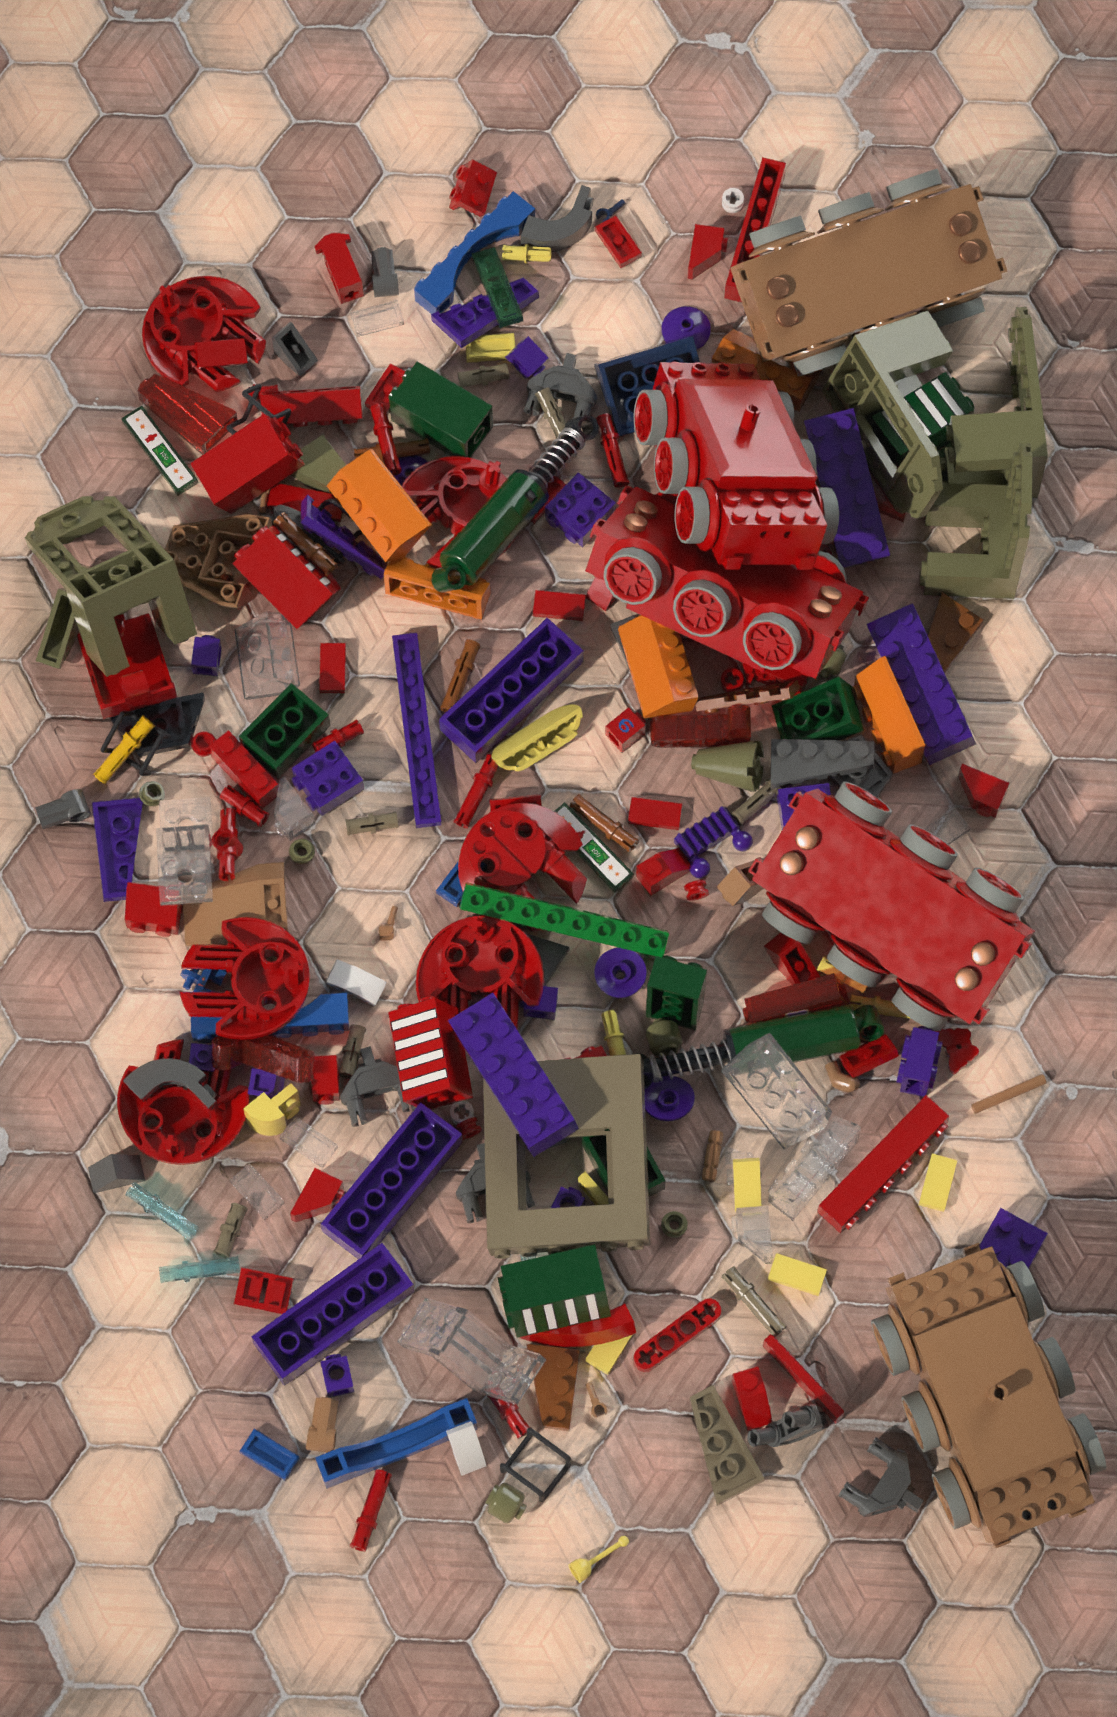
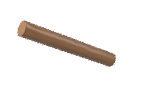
[971,1074,1047,1114]

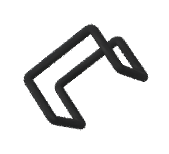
[226,384,292,435]
[302,498,363,566]
[101,711,171,776]
[500,1427,571,1502]

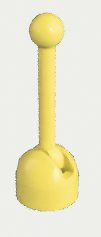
[568,1536,629,1583]

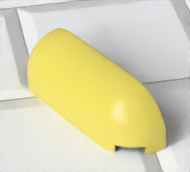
[491,704,583,771]

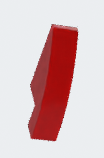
[519,1304,636,1347]

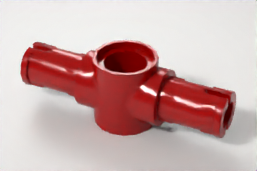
[211,808,244,881]

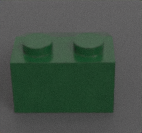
[771,677,864,741]

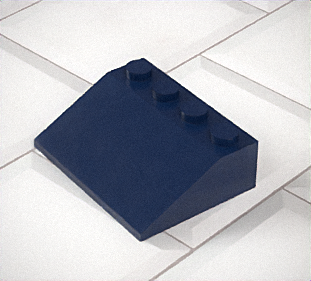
[594,336,700,436]

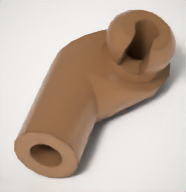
[825,1061,860,1092]

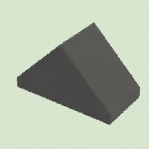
[272,322,318,376]
[88,1154,145,1193]

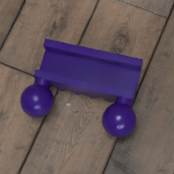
[674,806,753,879]

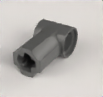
[371,247,399,298]
[35,789,91,829]

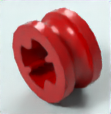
[720,668,744,692]
[684,880,709,901]
[455,1117,482,1140]

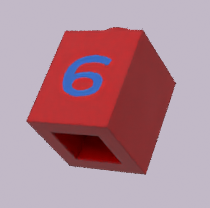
[605,707,646,753]

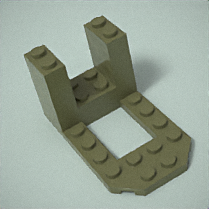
[940,307,1048,498]
[822,311,953,519]
[919,443,1032,599]
[25,496,197,677]

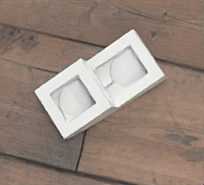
[325,959,387,1006]
[446,1421,486,1476]

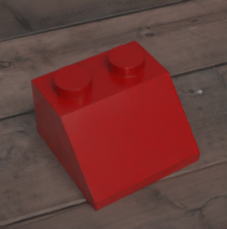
[124,882,183,937]

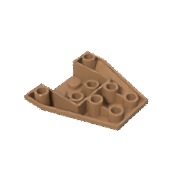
[164,514,272,609]
[182,862,288,962]

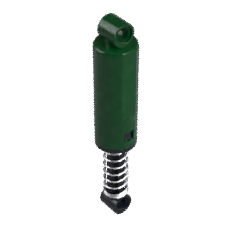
[431,415,599,593]
[635,1003,884,1089]

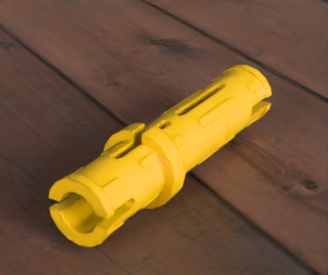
[93,715,155,784]

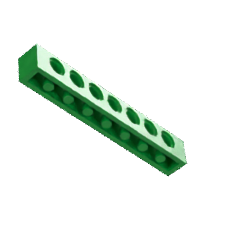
[459,882,669,957]

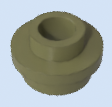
[139,781,165,807]
[289,839,315,864]
[661,1211,688,1238]

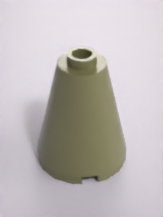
[691,741,764,792]

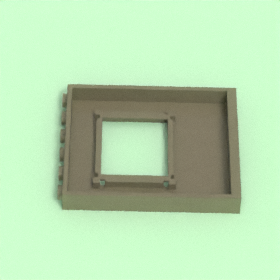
[483,1054,650,1259]

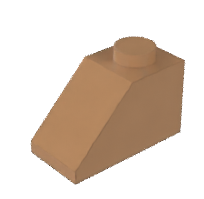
[717,859,764,906]

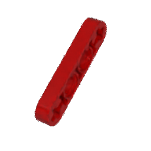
[633,1298,721,1372]

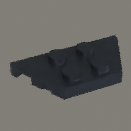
[109,692,205,757]

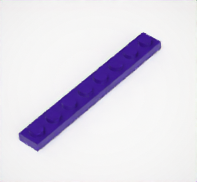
[392,633,441,828]

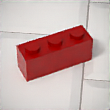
[209,730,280,809]

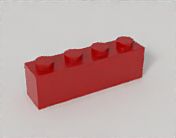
[260,386,362,427]

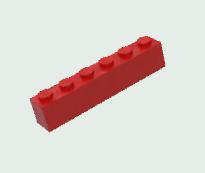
[724,157,786,302]
[817,1095,949,1233]

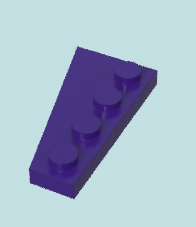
[431,278,539,348]
[300,495,388,579]
[92,798,143,902]

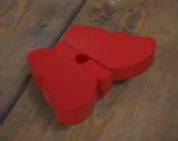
[935,1028,979,1074]

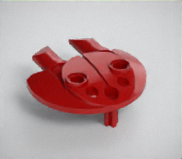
[142,276,267,393]
[402,456,515,568]
[458,803,587,932]
[416,916,544,1030]
[180,917,310,1040]
[117,1039,249,1165]

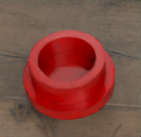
[191,731,216,757]

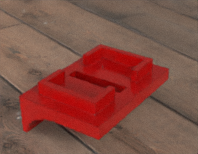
[234,1267,295,1314]

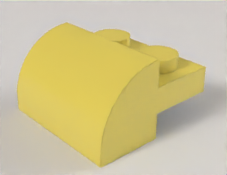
[244,1083,301,1136]

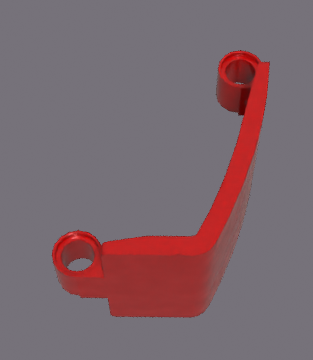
[77,613,177,719]

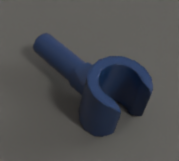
[596,199,626,222]

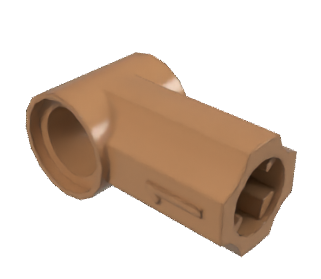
[306,1397,339,1453]

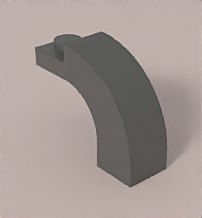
[521,185,594,252]
[123,1058,218,1111]

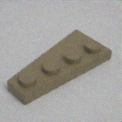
[690,1385,765,1506]

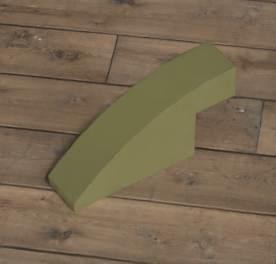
[291,435,346,494]
[36,563,91,669]

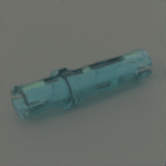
[125,1182,199,1241]
[159,1256,240,1284]

